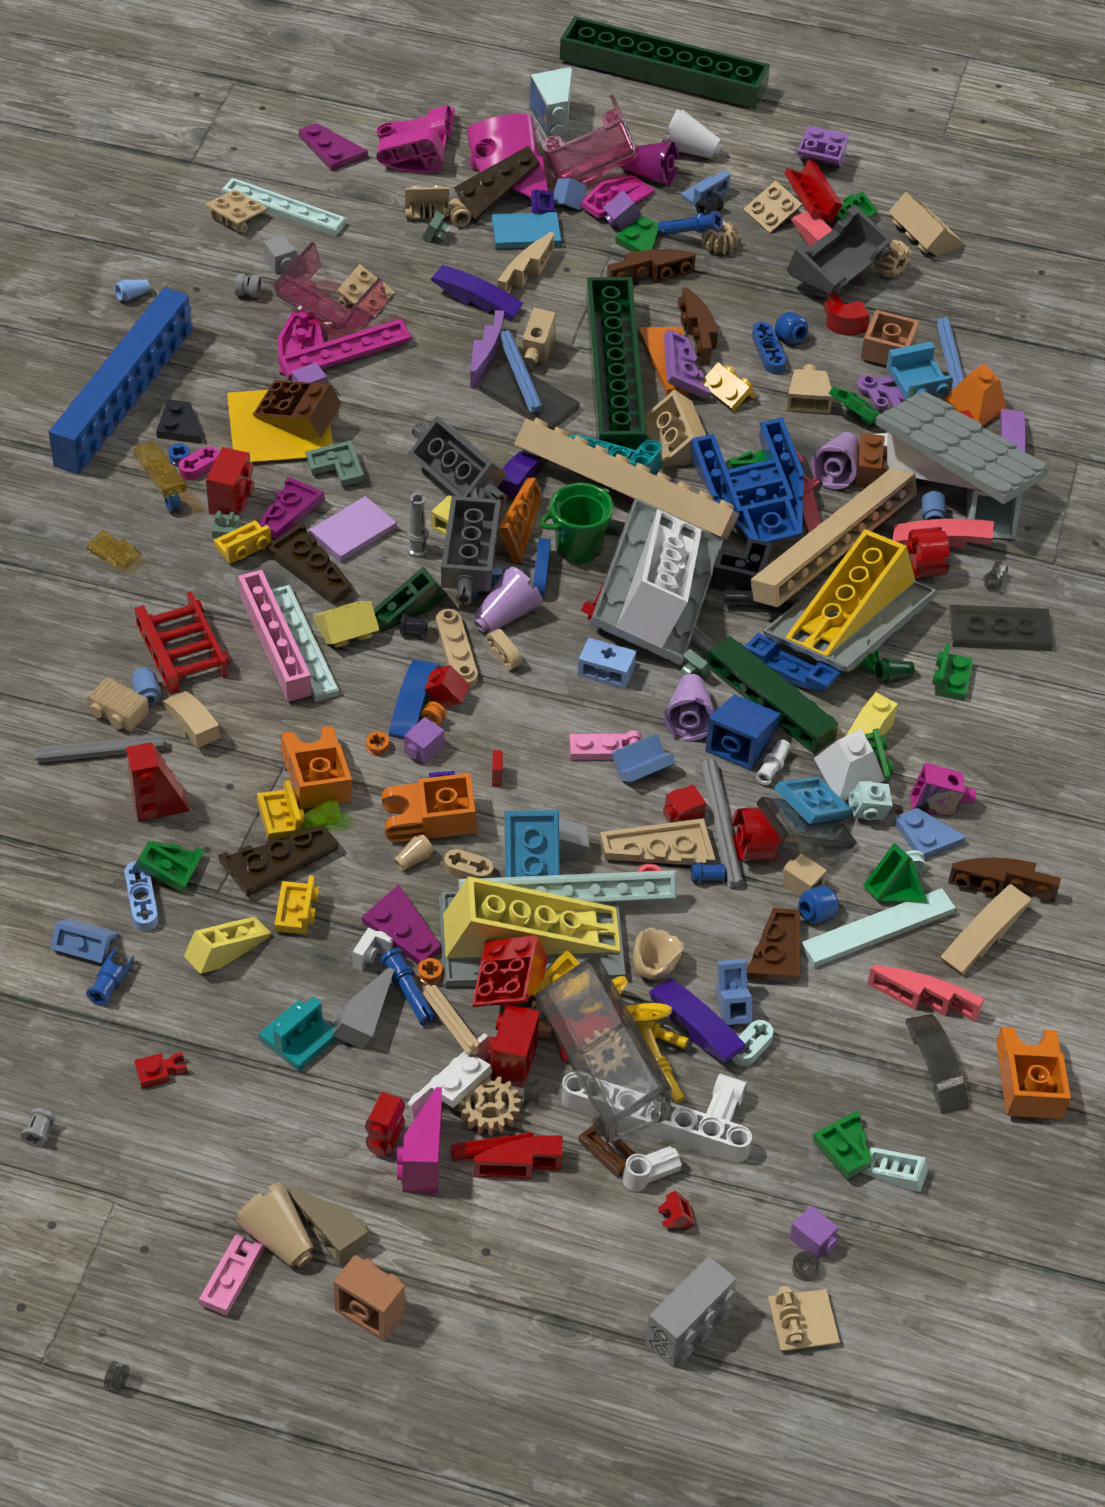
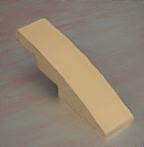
[498,232,555,293]
[941,884,1032,975]

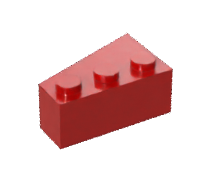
[126,742,190,822]

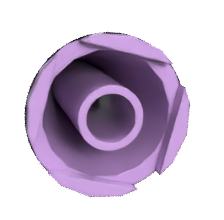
[810,432,859,489]
[474,567,543,633]
[664,674,714,741]

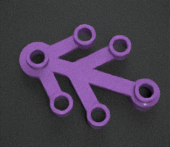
[857,375,906,412]

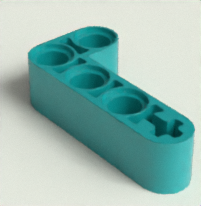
[569,434,662,475]

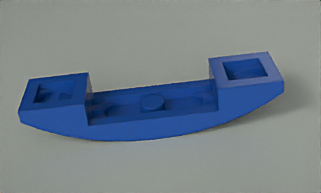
[745,633,841,690]
[389,659,439,739]

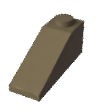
[287,1187,370,1266]

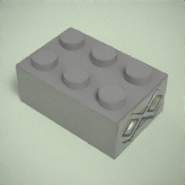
[645,1256,737,1367]

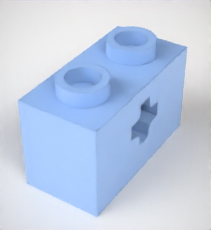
[578,638,636,689]

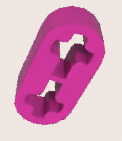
[179,446,219,480]

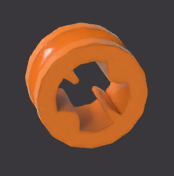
[421,701,447,726]
[366,731,389,756]
[418,958,443,986]

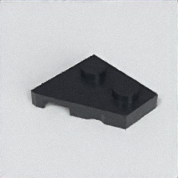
[156,399,202,444]

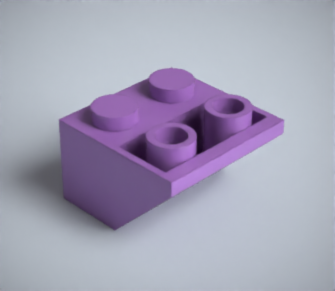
[797,126,849,167]

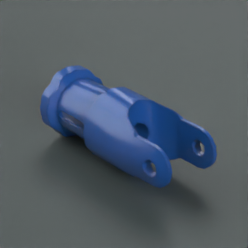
[86,947,134,1006]

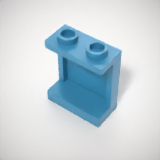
[886,342,953,400]

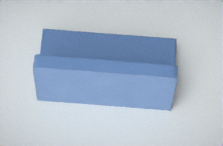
[681,170,731,207]
[612,734,676,782]
[50,919,118,963]

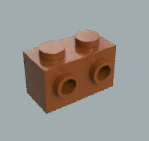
[855,433,887,487]

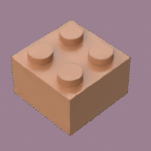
[861,310,920,365]
[333,1255,405,1342]

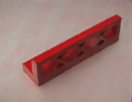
[784,160,843,223]

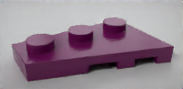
[259,476,325,539]
[362,885,440,965]

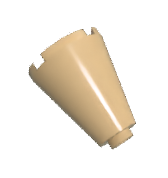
[235,1182,314,1268]

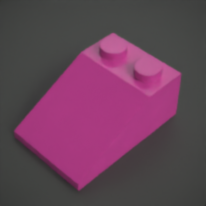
[397,1087,442,1193]

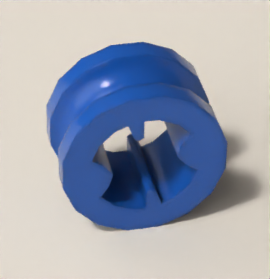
[168,444,190,467]
[163,489,182,512]

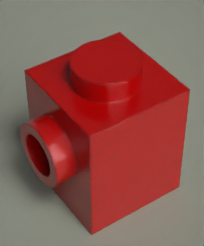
[424,665,470,709]
[663,784,706,822]

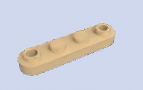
[436,609,478,689]

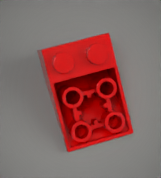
[472,935,548,1008]

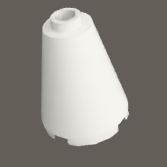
[662,108,722,159]

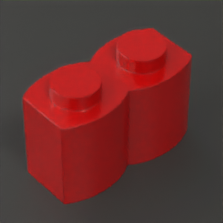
[365,1092,405,1157]

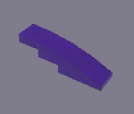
[431,265,524,321]
[649,978,746,1063]

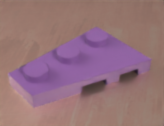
[664,329,711,399]

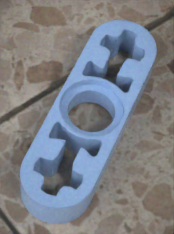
[124,861,158,931]

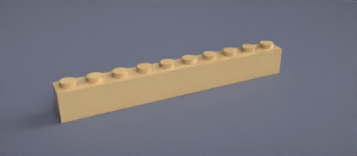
[514,418,739,540]
[751,468,917,607]

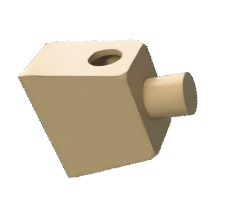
[523,308,556,367]
[786,364,833,414]

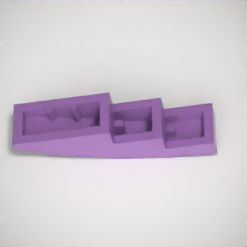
[470,310,504,388]
[999,409,1025,452]

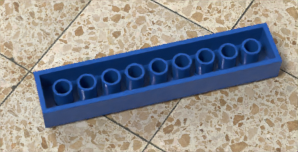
[48,287,193,475]

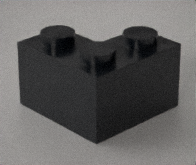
[711,538,773,591]

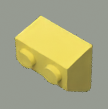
[313,601,379,647]

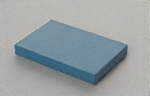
[492,212,561,249]
[774,776,853,824]
[504,810,560,877]

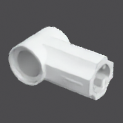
[706,1073,747,1122]
[622,1146,682,1192]

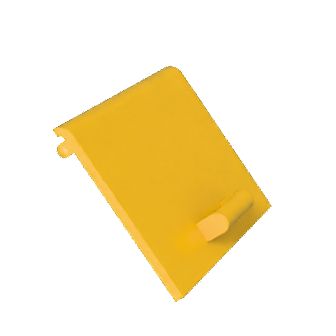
[227,390,333,463]

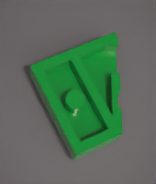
[615,215,659,252]
[812,1110,872,1179]

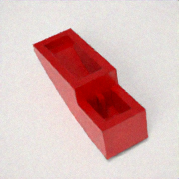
[474,1135,563,1179]

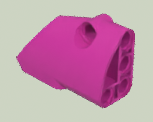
[376,105,455,173]
[467,114,548,199]

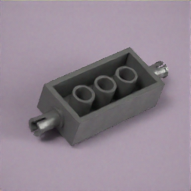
[408,416,507,507]
[441,487,501,605]

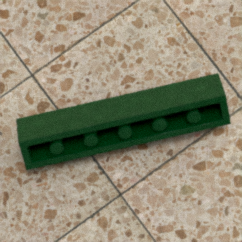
[707,636,838,755]

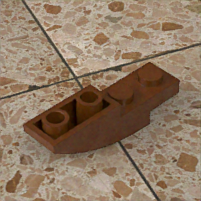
[607,249,696,282]
[678,288,718,365]
[948,858,1061,902]

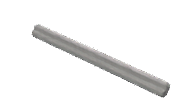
[702,759,742,888]

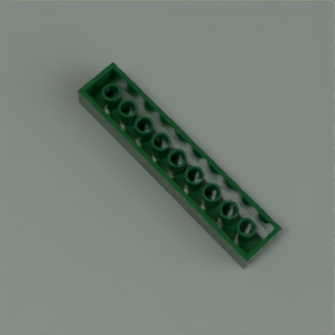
[560,16,770,109]
[586,277,647,450]

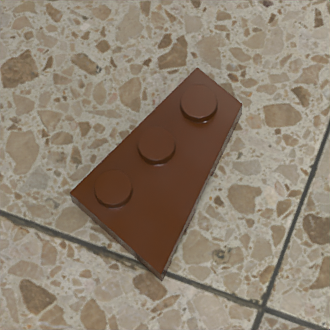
[747,908,800,983]

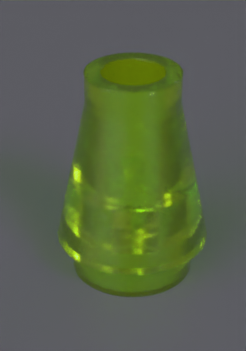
[304,799,343,828]

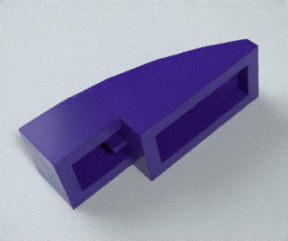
[497,450,546,498]

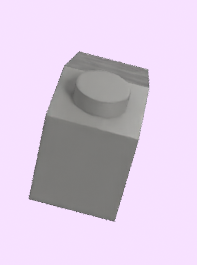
[332,967,394,1049]

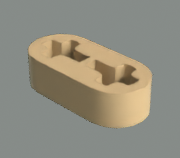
[486,629,522,671]
[444,849,493,879]

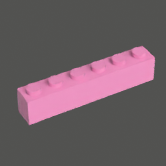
[238,570,312,702]

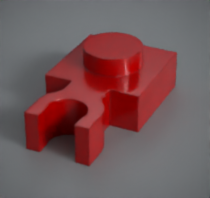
[134,1052,188,1089]

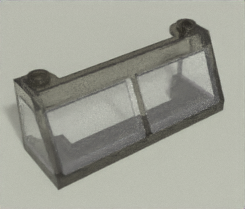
[533,954,672,1143]

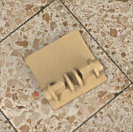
[743,180,802,233]
[405,185,449,220]
[205,190,267,233]
[337,264,395,319]
[768,1286,840,1352]

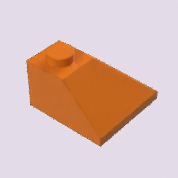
[944,363,1007,427]

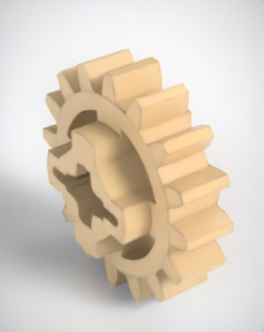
[458,1075,521,1135]

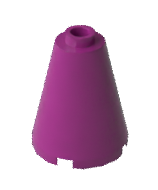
[617,141,679,185]

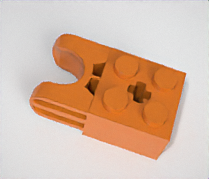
[281,726,352,809]
[381,773,478,842]
[996,1026,1071,1119]

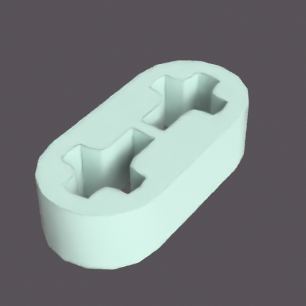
[732,1020,773,1067]

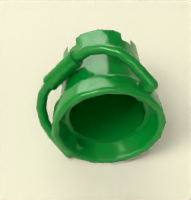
[539,483,614,564]

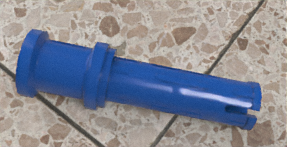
[658,211,723,236]
[380,948,436,1026]

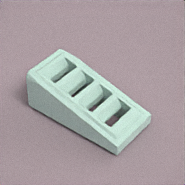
[862,1147,928,1192]

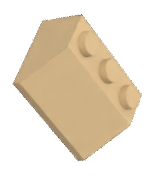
[889,192,965,256]
[645,390,706,468]

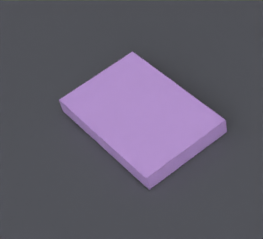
[309,496,397,562]

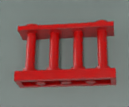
[134,591,230,695]

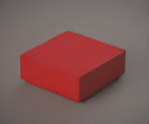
[492,750,503,787]

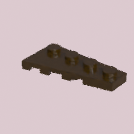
[453,146,540,224]
[266,522,352,604]
[218,825,339,897]

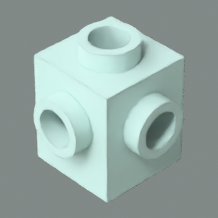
[849,781,893,820]

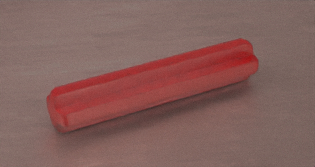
[450,1132,535,1161]

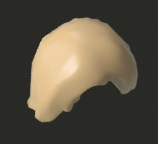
[632,927,683,981]

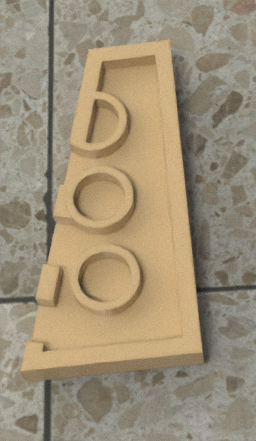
[600,818,716,865]

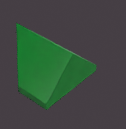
[863,843,927,902]

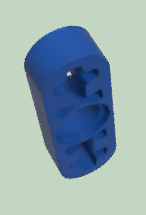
[752,322,786,374]
[533,538,551,597]

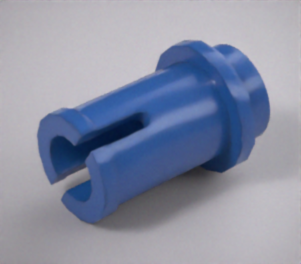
[691,862,725,883]

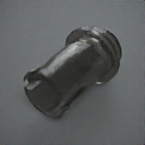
[983,561,1008,590]

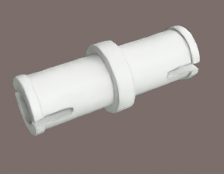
[756,740,792,785]

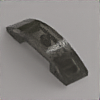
[905,1014,969,1114]

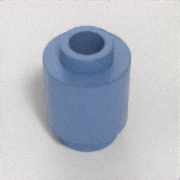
[922,491,947,520]
[131,668,162,706]

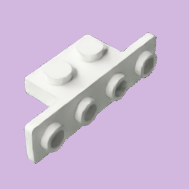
[408,1033,492,1121]

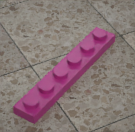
[278,319,411,380]

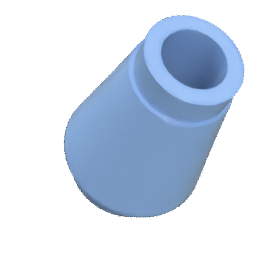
[114,279,150,302]

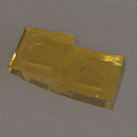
[86,529,141,570]

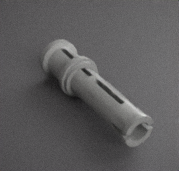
[407,493,429,558]

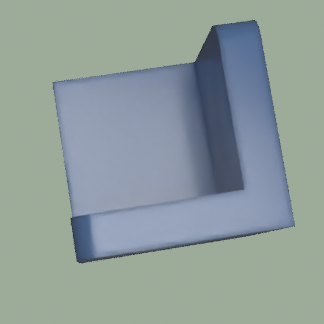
[554,178,587,210]

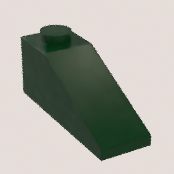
[374,566,448,633]

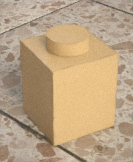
[782,854,827,897]

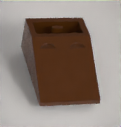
[253,380,342,438]

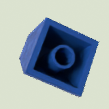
[705,694,780,771]

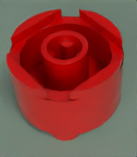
[903,527,950,578]
[732,807,783,861]

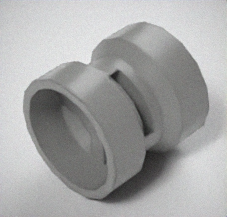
[235,273,262,298]

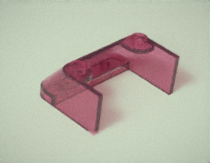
[534,94,638,183]
[274,242,388,330]

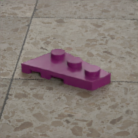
[298,123,368,171]

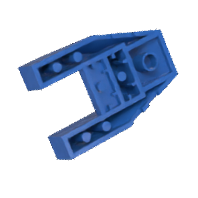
[691,417,804,543]

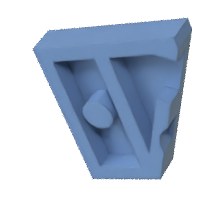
[894,808,965,859]

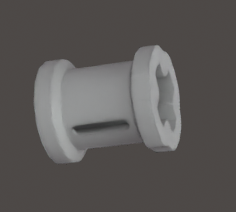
[21,1108,55,1147]

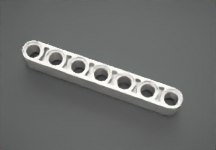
[561,1072,752,1163]

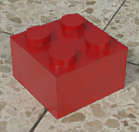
[206,447,255,515]
[488,1004,540,1088]

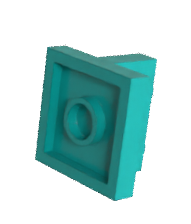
[259,996,338,1072]

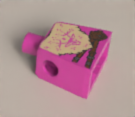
[910,763,976,816]

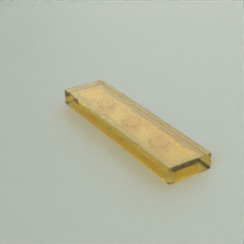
[132,441,187,498]

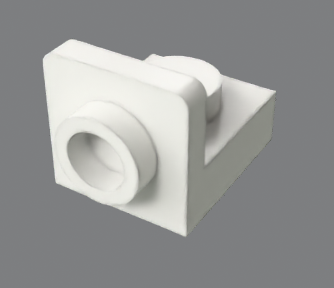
[353,928,393,971]

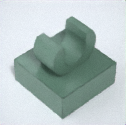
[422,211,450,243]
[212,511,240,538]
[681,649,712,681]

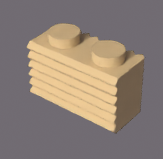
[87,677,149,732]

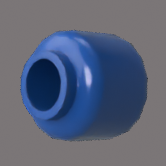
[775,312,808,345]
[798,885,838,924]

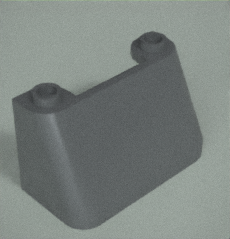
[786,205,892,295]

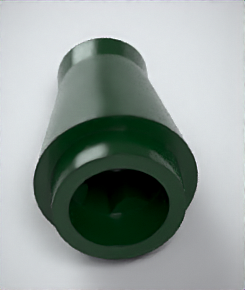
[875,658,915,683]

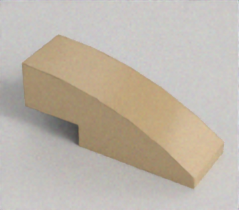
[162,691,220,748]

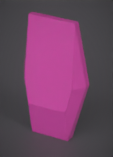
[581,175,654,218]
[278,311,323,375]

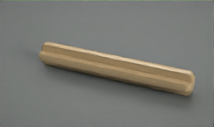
[423,984,481,1055]

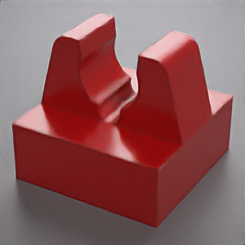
[658,1190,696,1230]

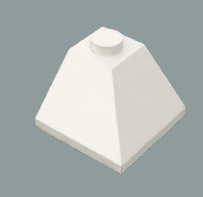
[814,729,885,801]

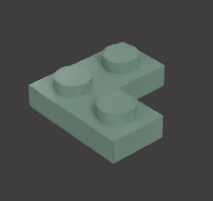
[305,440,365,487]

